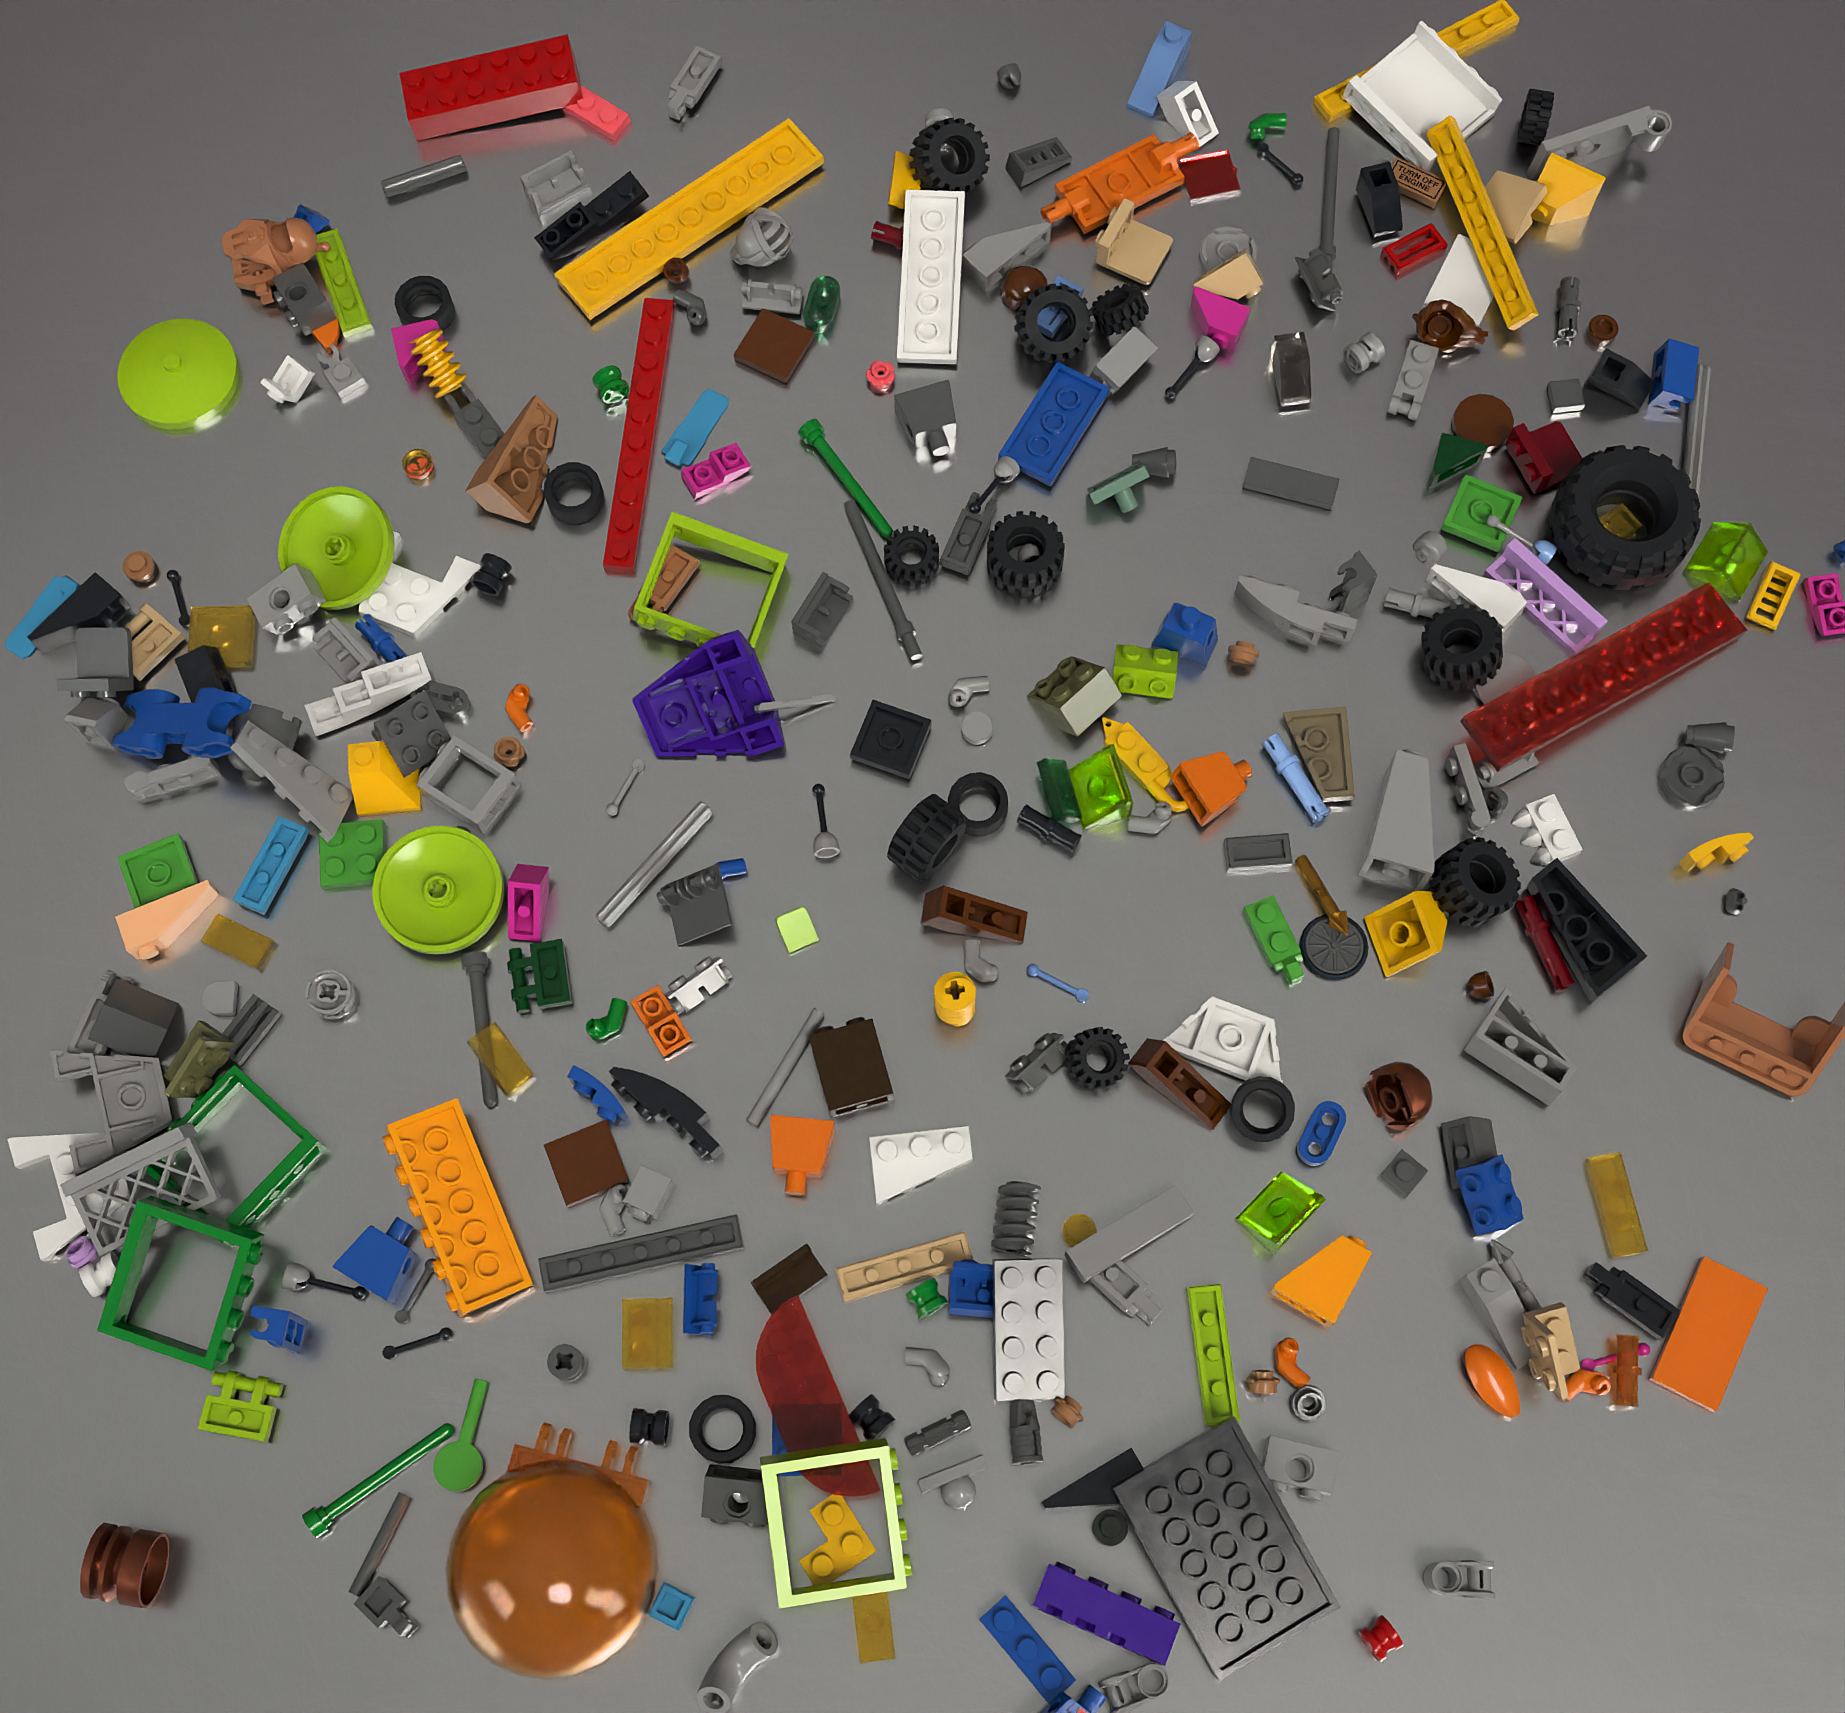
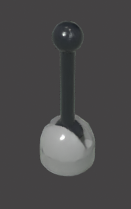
[1165,336,1220,399]
[969,456,1020,514]
[812,784,840,858]
[282,1262,366,1300]

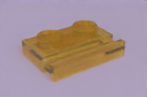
[622,1297,673,1370]

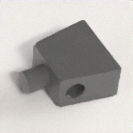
[894,380,956,456]

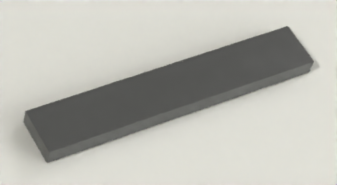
[538,1214,744,1293]

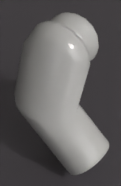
[948,676,989,707]
[1127,802,1173,834]
[905,1347,950,1386]

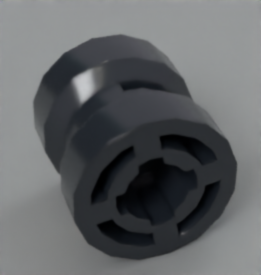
[471,553,512,596]
[847,1394,896,1441]
[629,1408,669,1446]

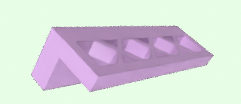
[1484,538,1608,657]

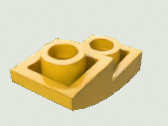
[888,151,921,209]
[1679,833,1754,873]

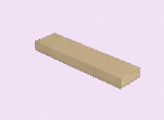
[835,1231,973,1303]

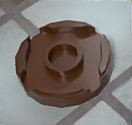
[1452,394,1514,452]

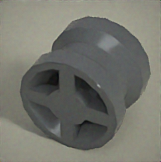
[547,1344,585,1382]

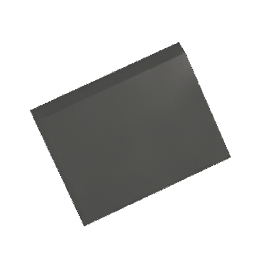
[88,978,179,1058]

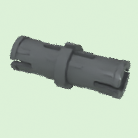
[1556,276,1581,338]

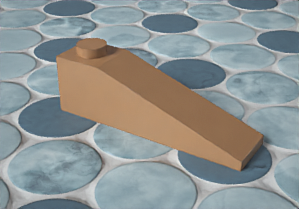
[465,395,557,523]

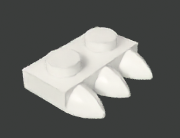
[1511,794,1583,866]

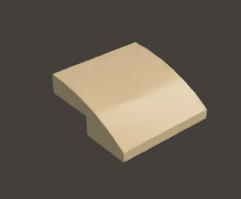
[1485,170,1548,244]

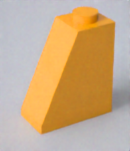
[1269,1235,1373,1328]

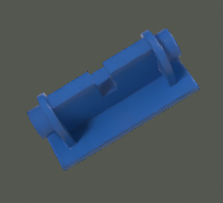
[683,1263,719,1336]

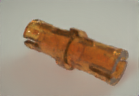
[1613,1334,1642,1407]

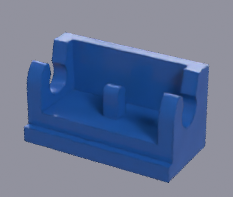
[1648,339,1699,410]
[250,1306,307,1354]

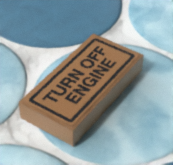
[1391,157,1447,209]

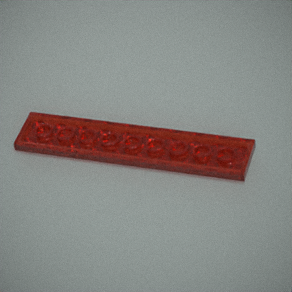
[1460,582,1747,772]

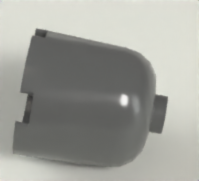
[227,703,302,782]

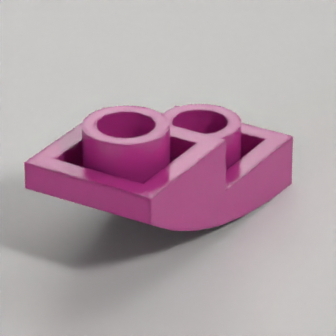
[681,443,751,499]
[1803,573,1845,637]

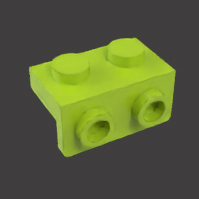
[1112,644,1178,698]

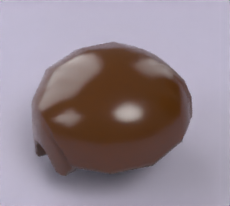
[1000,266,1048,310]

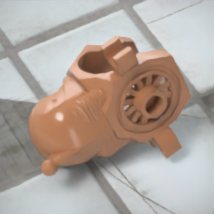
[221,217,330,305]

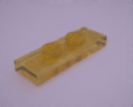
[1585,1152,1648,1259]

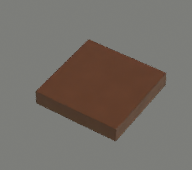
[734,308,815,383]
[544,1120,630,1208]

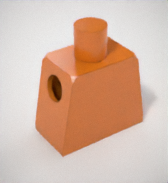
[1170,751,1252,827]
[770,1114,836,1196]

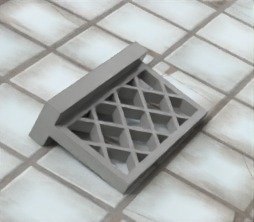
[60,1123,222,1257]

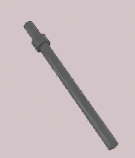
[1318,127,1340,278]
[844,499,923,660]

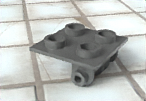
[371,690,451,777]
[657,863,732,946]

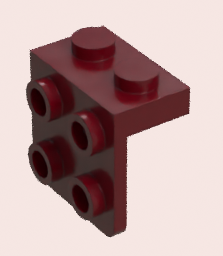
[1505,421,1582,494]

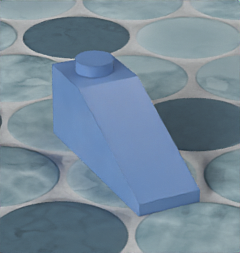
[1127,21,1192,118]

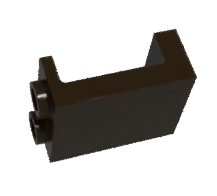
[809,1017,894,1118]

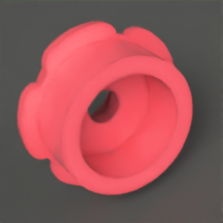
[866,360,895,389]

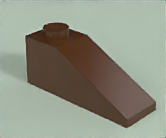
[920,885,1028,943]
[1128,1038,1232,1130]

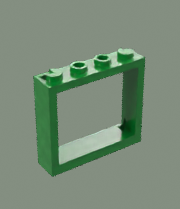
[146,1064,326,1248]
[97,1196,265,1371]

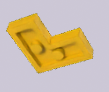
[799,1490,877,1585]

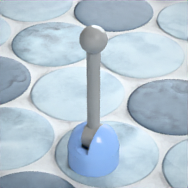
[1487,515,1557,565]

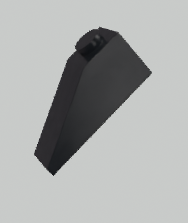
[27,572,131,653]
[1040,1447,1143,1510]

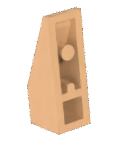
[115,880,219,960]

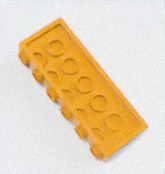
[382,1098,533,1317]

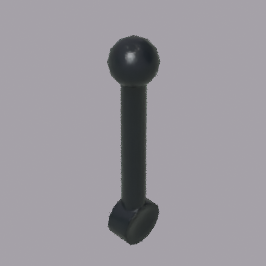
[1257,143,1303,185]
[167,570,193,628]
[382,1327,452,1360]

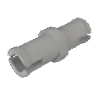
[1384,587,1450,618]

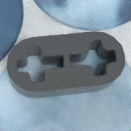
[410,681,471,719]

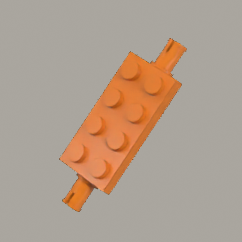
[1040,132,1199,234]

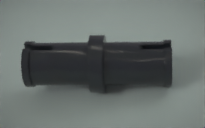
[1017,804,1082,853]

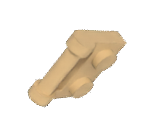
[125,603,185,681]

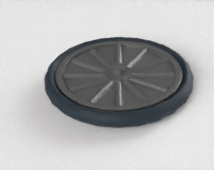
[1300,914,1369,980]

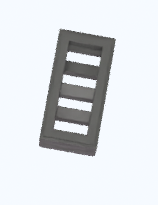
[1005,137,1072,187]

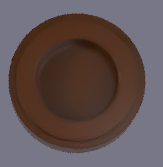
[1586,315,1619,346]

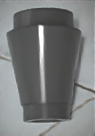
[1132,447,1176,478]
[1685,722,1735,754]

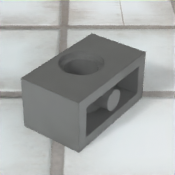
[272,263,336,336]
[701,1464,779,1528]

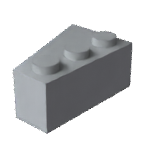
[1463,987,1577,1106]

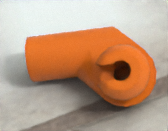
[505,684,533,732]
[1275,1337,1311,1389]
[1564,1369,1611,1402]

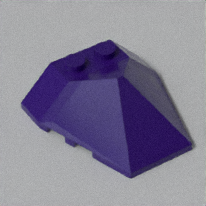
[632,629,785,756]

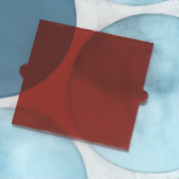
[1179,150,1241,202]

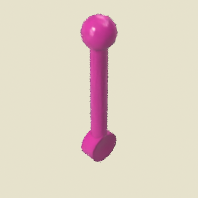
[1580,1342,1650,1371]

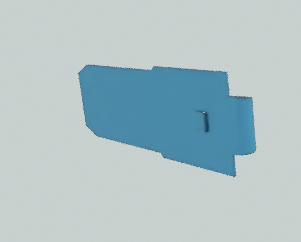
[661,389,729,467]
[5,575,80,659]

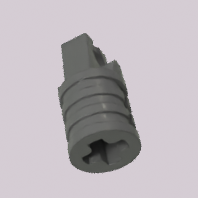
[1009,1400,1044,1465]

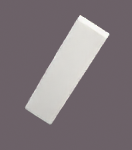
[305,652,431,736]

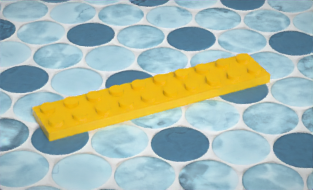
[554,118,824,320]

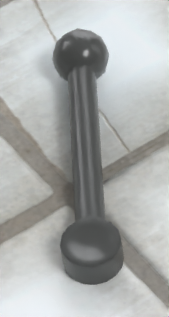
[395,1258,435,1324]

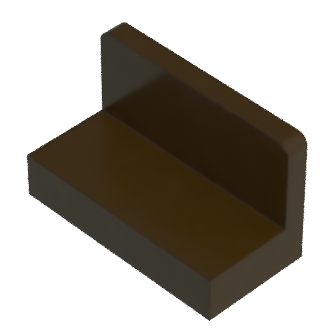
[751,1244,828,1316]

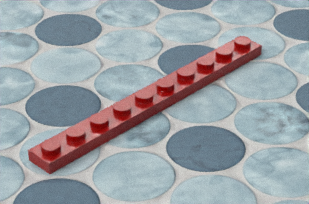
[603,298,675,573]

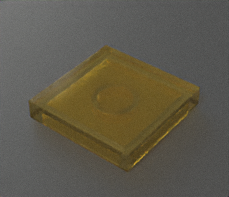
[187,605,255,667]

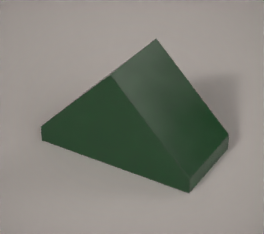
[1427,433,1488,488]

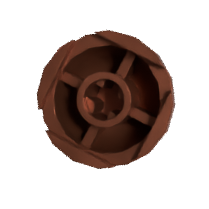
[1366,1062,1433,1131]

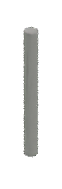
[746,1008,824,1127]

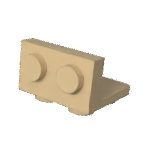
[1094,198,1173,285]

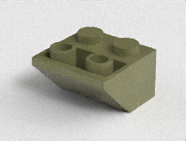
[1027,656,1122,737]

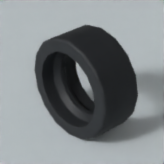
[394,276,454,330]
[544,462,604,523]
[948,772,1008,836]
[1231,1076,1295,1142]
[689,1395,756,1464]

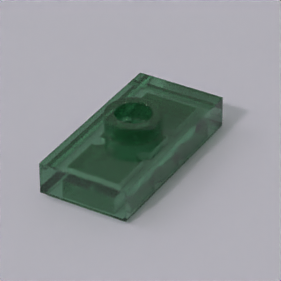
[1037,758,1082,823]

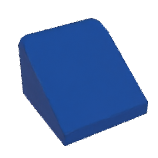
[294,204,330,233]

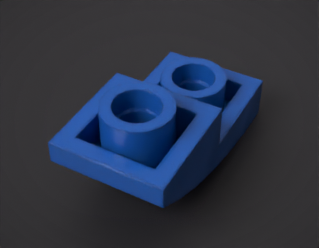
[567,1065,628,1123]

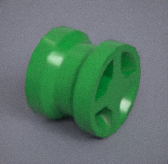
[592,365,630,403]
[906,1278,948,1319]

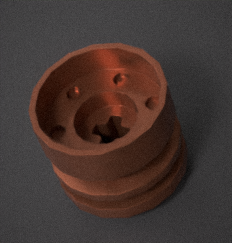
[80,1523,170,1609]

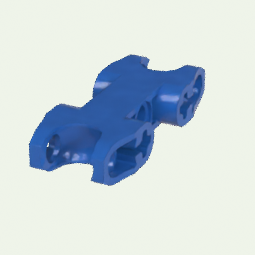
[111,688,252,759]

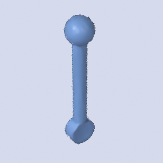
[1027,964,1089,1002]

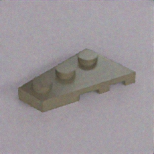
[1283,706,1355,802]

